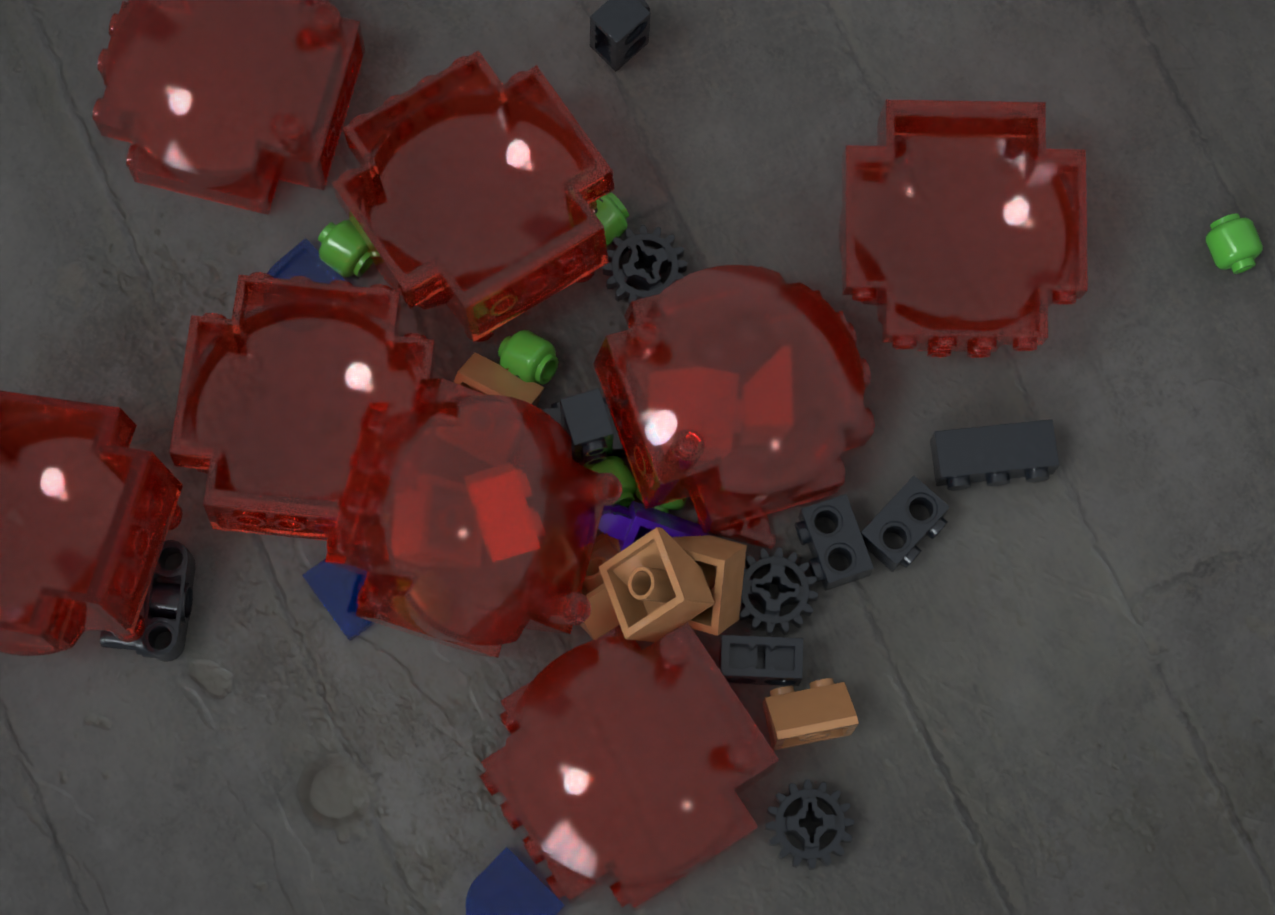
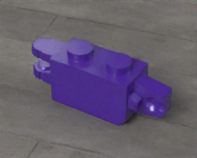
[594,501,712,551]

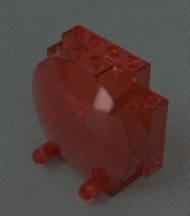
[93,0,365,215]
[332,50,615,342]
[839,99,1088,358]
[593,265,875,533]
[169,272,436,546]
[325,378,622,658]
[0,391,183,656]
[479,622,779,912]

